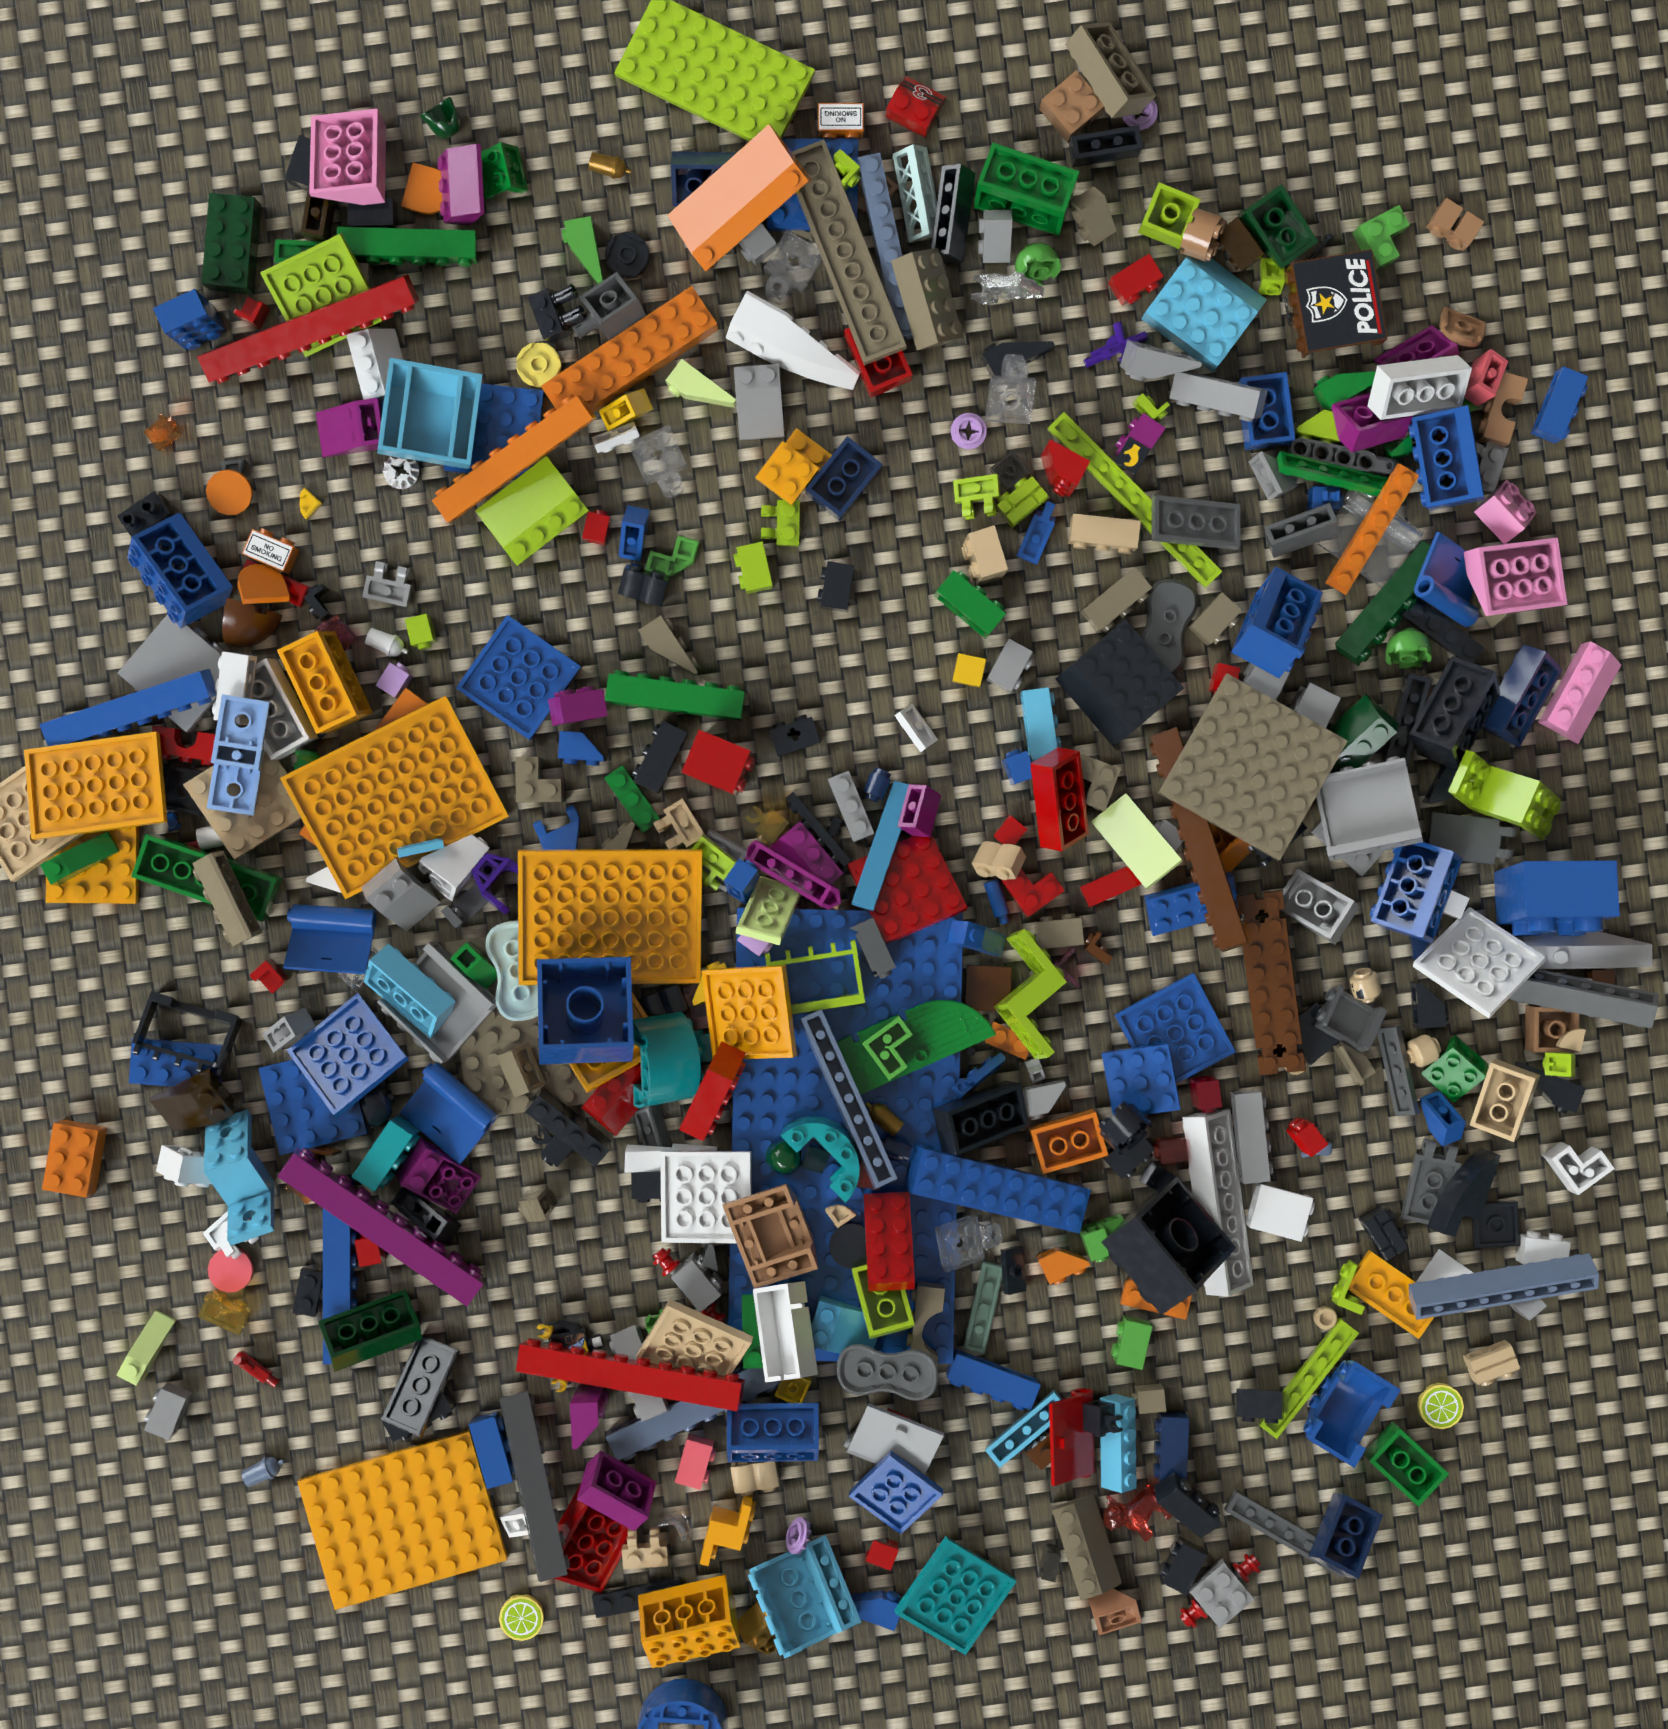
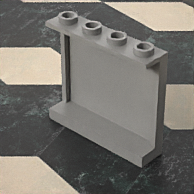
[118,614,225,733]
[1316,757,1423,861]
[377,941,497,1064]

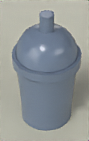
[242,1457,285,1487]

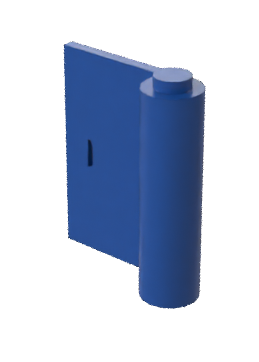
[1414,532,1479,627]
[283,904,377,974]
[400,1063,498,1165]

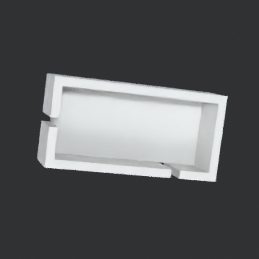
[753,1281,818,1382]

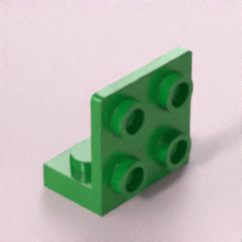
[481,142,528,201]
[1422,1035,1489,1102]

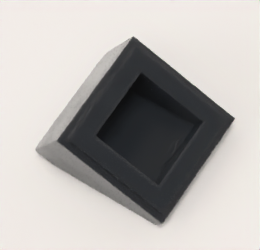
[801,1144,830,1174]

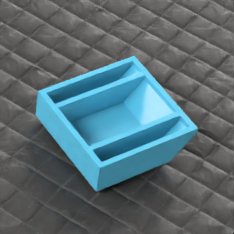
[1141,256,1267,373]
[377,358,482,469]

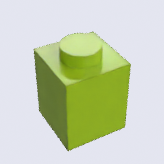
[405,614,437,650]

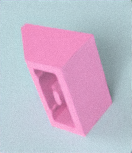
[1474,480,1537,544]

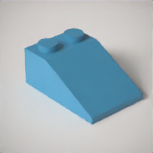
[811,1295,878,1354]

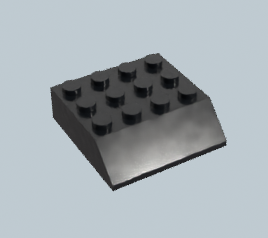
[1055,619,1184,747]

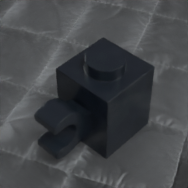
[532,1126,572,1167]
[1083,1399,1123,1437]

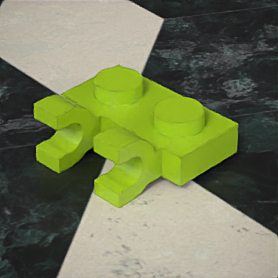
[953,474,1001,520]
[761,500,800,547]

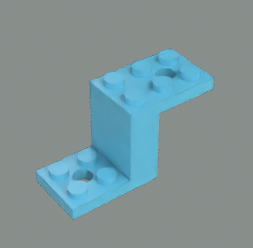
[204,1109,274,1245]

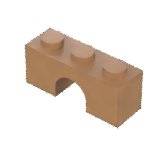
[1476,372,1528,447]

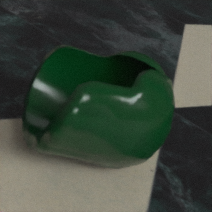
[420,97,461,139]
[766,1140,802,1175]

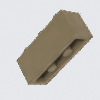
[1080,567,1152,633]

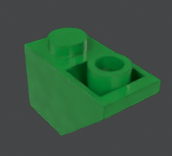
[450,941,498,989]

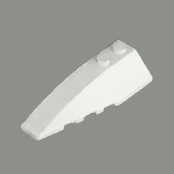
[726,291,861,390]
[1517,931,1652,969]

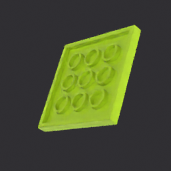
[260,233,382,357]

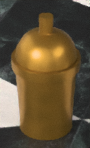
[588,152,632,179]
[865,1102,905,1137]

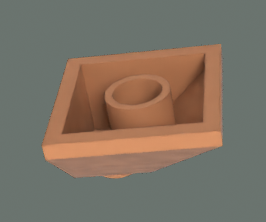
[1088,1588,1142,1635]

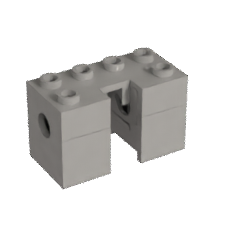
[1240,662,1341,728]

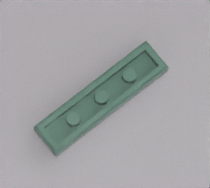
[963,1260,1002,1354]

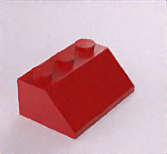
[1041,439,1090,497]
[581,1063,641,1136]

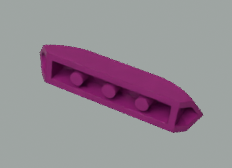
[745,840,841,910]

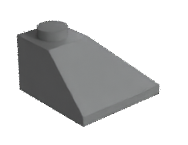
[1249,451,1298,501]

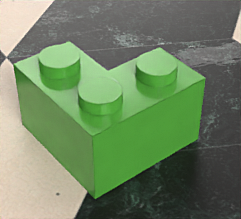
[1352,205,1410,271]
[862,1016,913,1081]
[1080,1213,1124,1262]

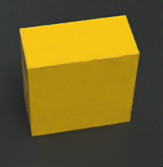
[952,653,986,688]
[775,1377,812,1403]

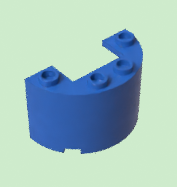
[1303,1360,1401,1468]
[637,1679,728,1729]

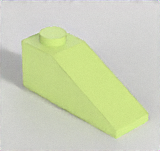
[665,359,737,408]
[116,1310,176,1386]

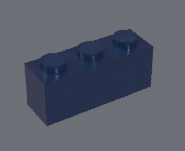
[1153,1412,1189,1482]

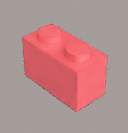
[1464,349,1508,407]
[675,1433,716,1490]

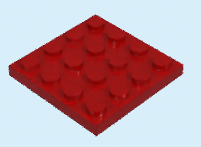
[847,834,968,945]

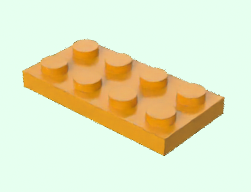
[1348,1250,1434,1339]

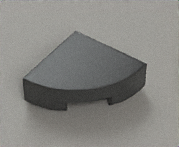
[221,459,246,474]

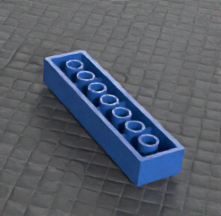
[905,1145,1091,1233]

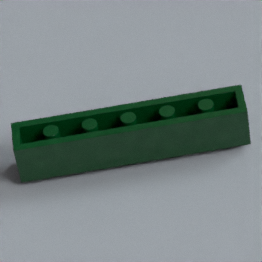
[1335,541,1430,666]

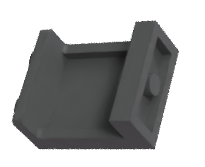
[1314,985,1387,1052]

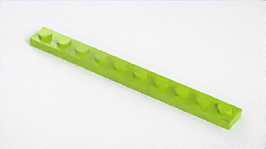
[1047,412,1222,588]

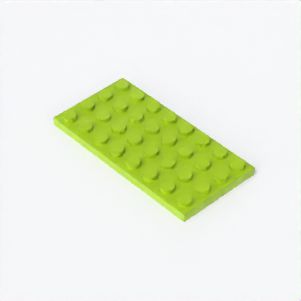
[614,0,815,141]

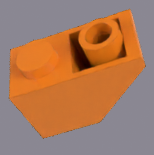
[1036,1246,1090,1285]

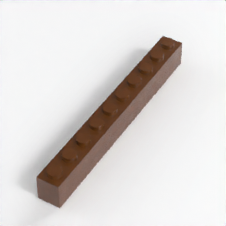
[1149,727,1249,952]

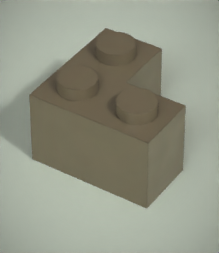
[1080,754,1121,811]
[515,757,565,803]

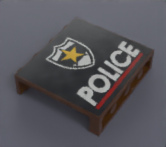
[1284,249,1388,358]

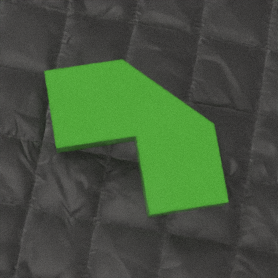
[645,535,700,577]

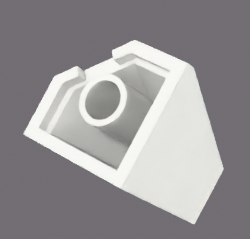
[418,834,490,902]

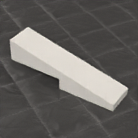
[624,1144,717,1173]

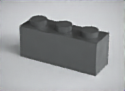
[1264,503,1339,558]

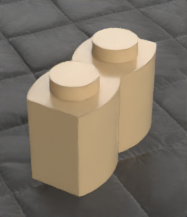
[972,841,1026,880]
[730,1462,780,1496]

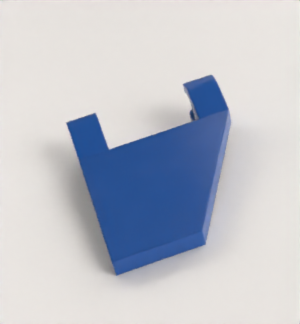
[533,805,581,850]

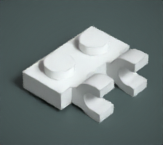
[203,1211,259,1259]

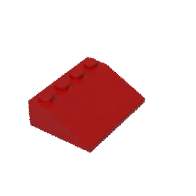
[553,1484,629,1593]

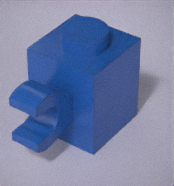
[1307,486,1343,513]

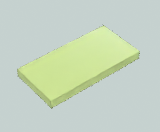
[1091,793,1182,890]
[736,876,801,945]

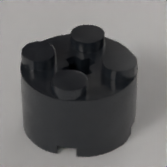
[1098,1102,1152,1155]

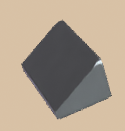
[634,1104,672,1147]
[702,1243,718,1271]

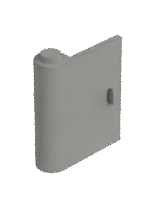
[843,1403,944,1475]

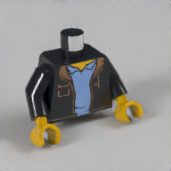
[537,1319,604,1392]

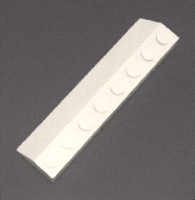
[1182,1109,1254,1296]

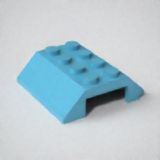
[748,1535,861,1658]

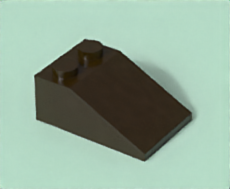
[149,1068,234,1131]

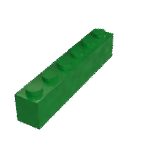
[337,227,477,267]

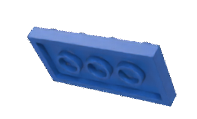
[1144,872,1238,936]
[129,1038,223,1086]

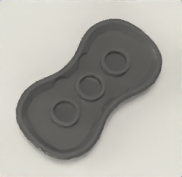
[1140,579,1198,675]
[837,1344,938,1401]

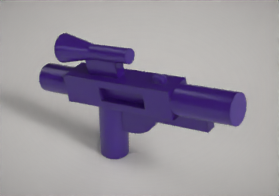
[1083,322,1148,368]

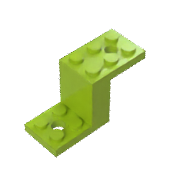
[1448,750,1561,841]
[994,929,1066,1060]

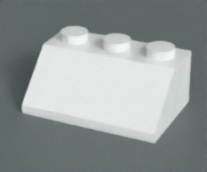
[346,329,404,402]

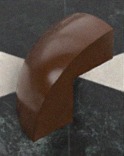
[222,598,283,648]

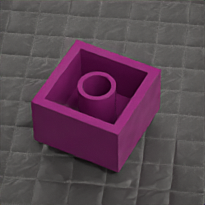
[548,686,608,726]

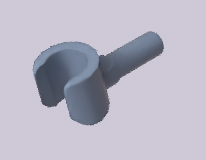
[1301,1142,1332,1158]

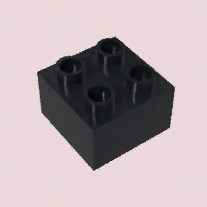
[1101,1177,1236,1315]

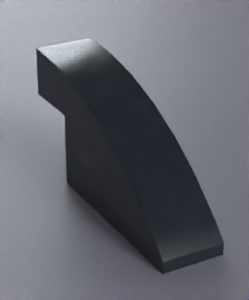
[1427,1148,1501,1237]

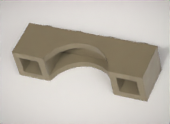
[906,1281,945,1365]

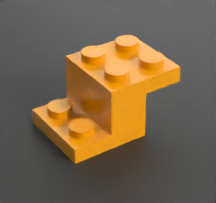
[755,428,832,506]
[700,1494,756,1566]

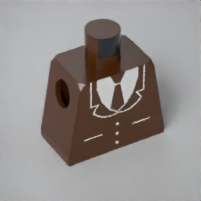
[1022,1427,1051,1470]

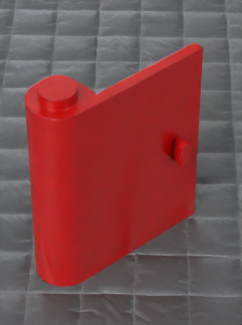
[1049,1388,1095,1486]

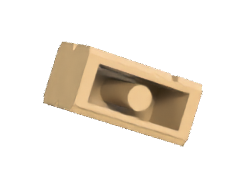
[1463,1340,1520,1386]

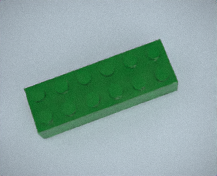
[605,670,746,721]
[131,833,283,922]

